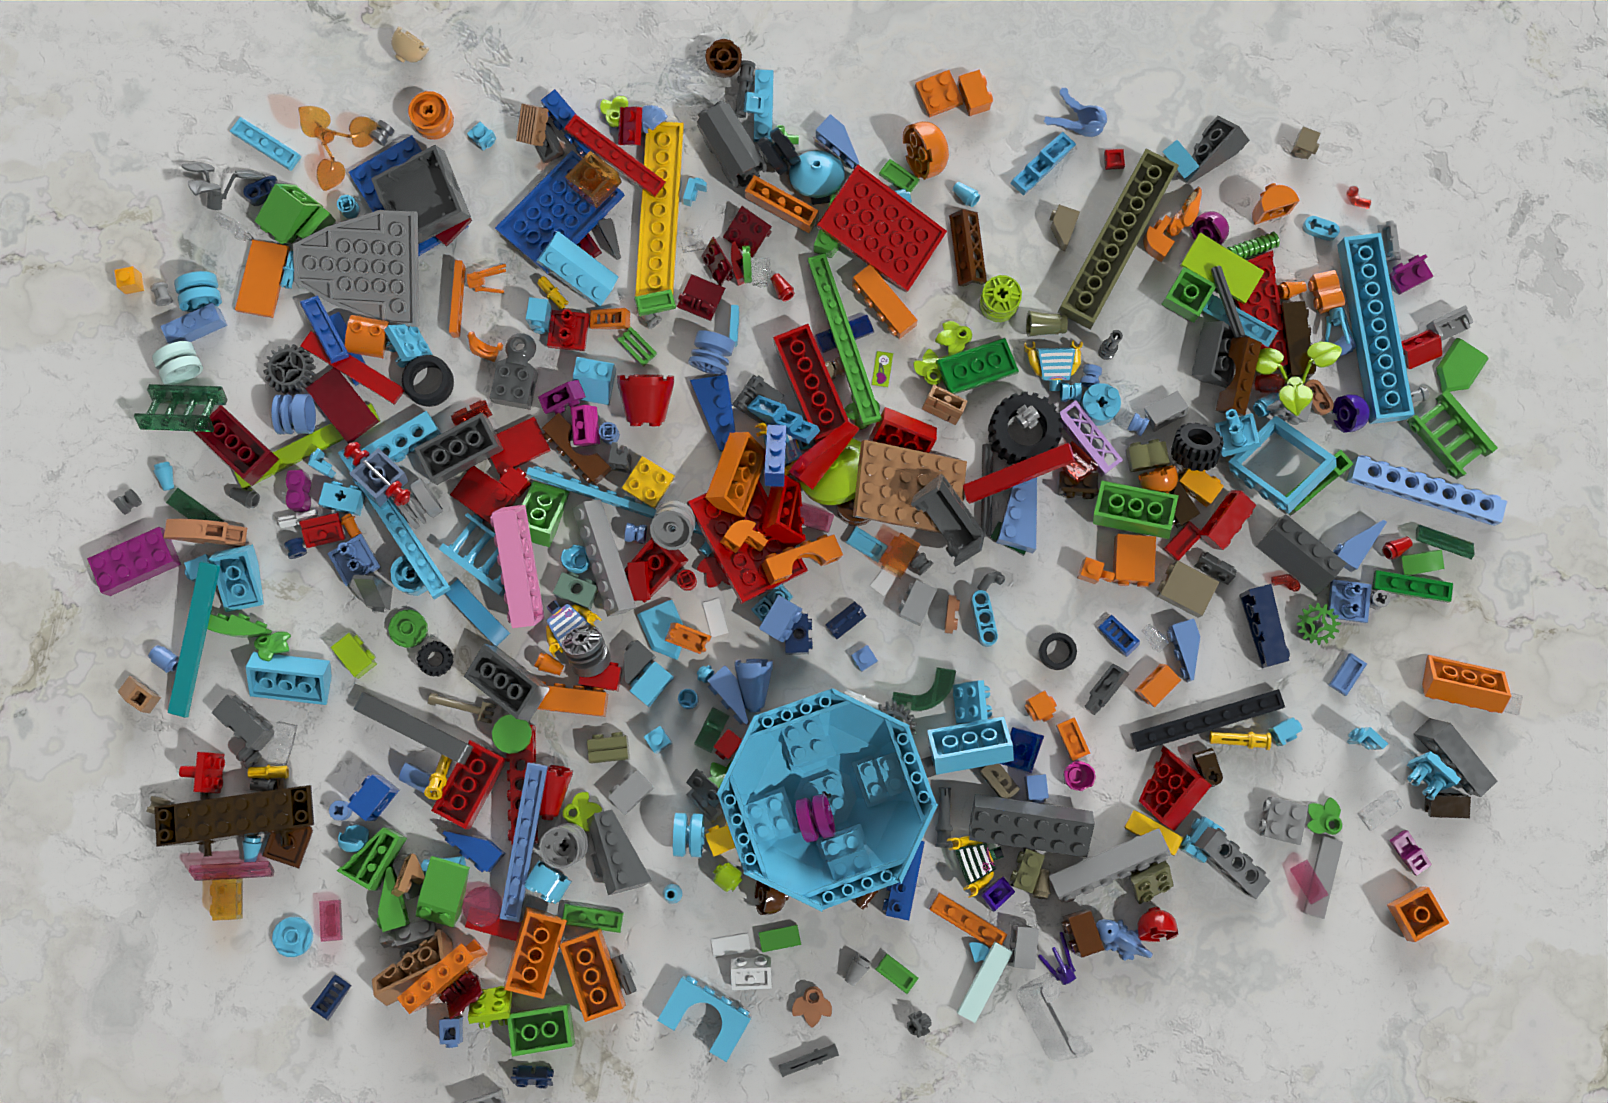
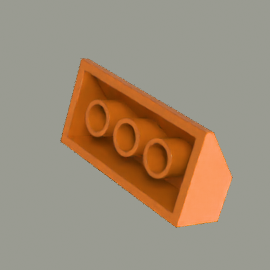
[705,432,766,518]
[1422,655,1511,714]
[504,907,567,999]

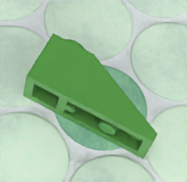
[377,867,410,932]

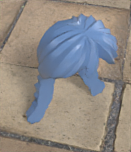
[1044,88,1107,137]

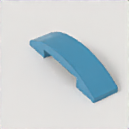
[445,579,510,647]

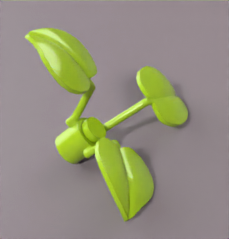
[1256,342,1342,416]

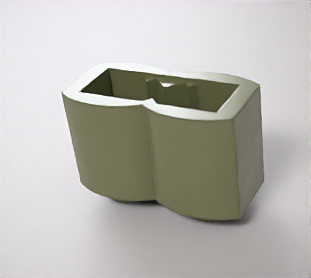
[1125,439,1170,472]

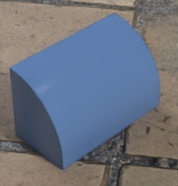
[399,763,432,793]

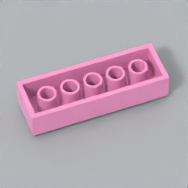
[491,505,545,628]

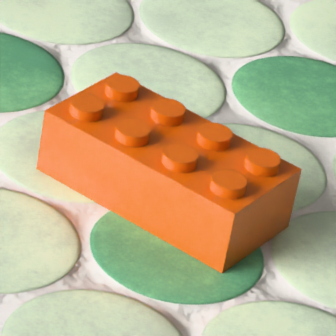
[559,928,626,1022]

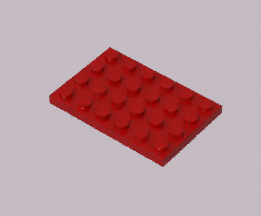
[816,164,947,292]
[687,480,808,604]

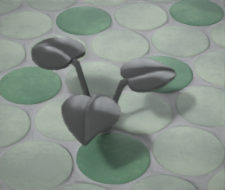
[181,162,266,210]

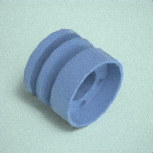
[688,330,735,375]
[272,394,316,435]

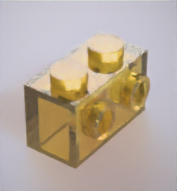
[210,878,243,921]

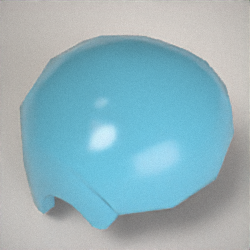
[560,545,591,574]
[338,825,369,853]

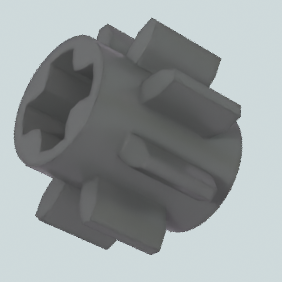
[907,1011,932,1038]

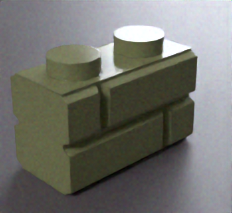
[587,732,630,764]

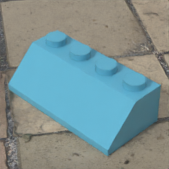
[536,231,619,307]
[245,652,332,705]

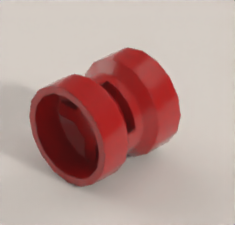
[677,569,697,591]

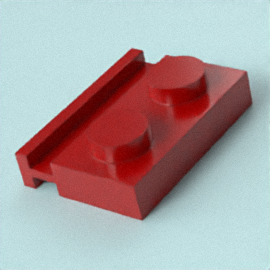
[618,106,643,146]
[299,512,346,548]

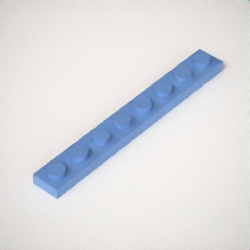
[500,762,548,922]

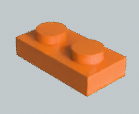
[1056,717,1090,761]

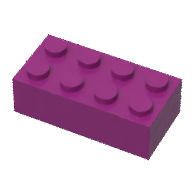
[87,527,181,596]

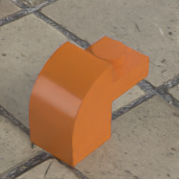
[1143,215,1175,262]
[720,520,768,553]

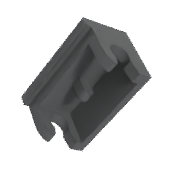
[608,442,632,473]

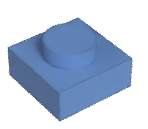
[851,645,878,672]

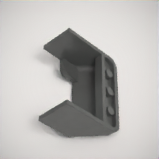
[911,474,984,567]

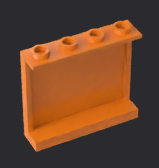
[397,939,488,1014]

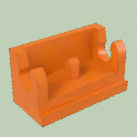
[665,623,712,654]
[1134,664,1181,707]

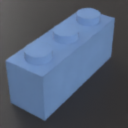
[160,303,228,344]

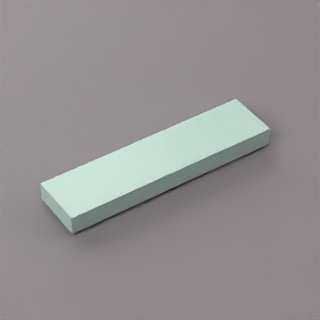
[957,941,1013,1023]

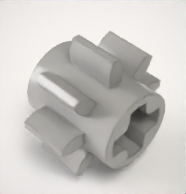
[1015,405,1040,429]

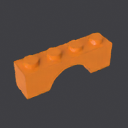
[761,534,843,585]

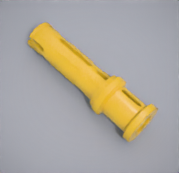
[1209,731,1271,750]
[424,754,452,800]

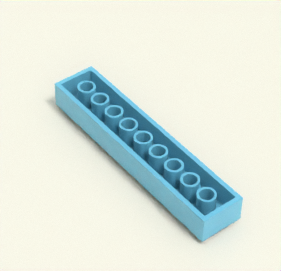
[1337,233,1415,424]

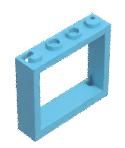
[1228,416,1336,514]

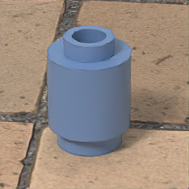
[148,645,179,673]

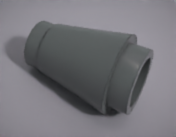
[229,487,260,508]

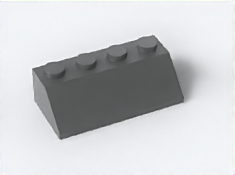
[1256,514,1347,596]

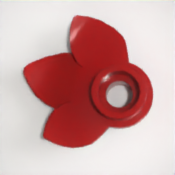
[697,556,730,588]

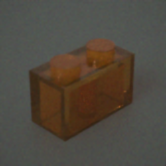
[880,533,921,580]

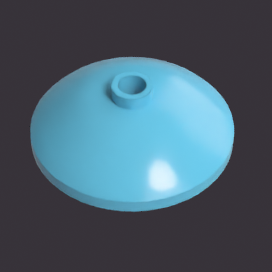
[789,150,845,198]

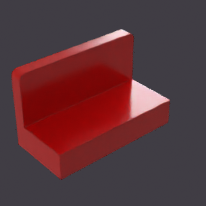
[1401,329,1442,369]

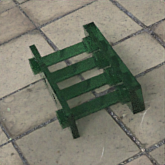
[134,384,228,432]

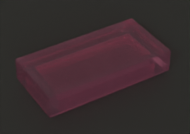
[1290,860,1329,905]

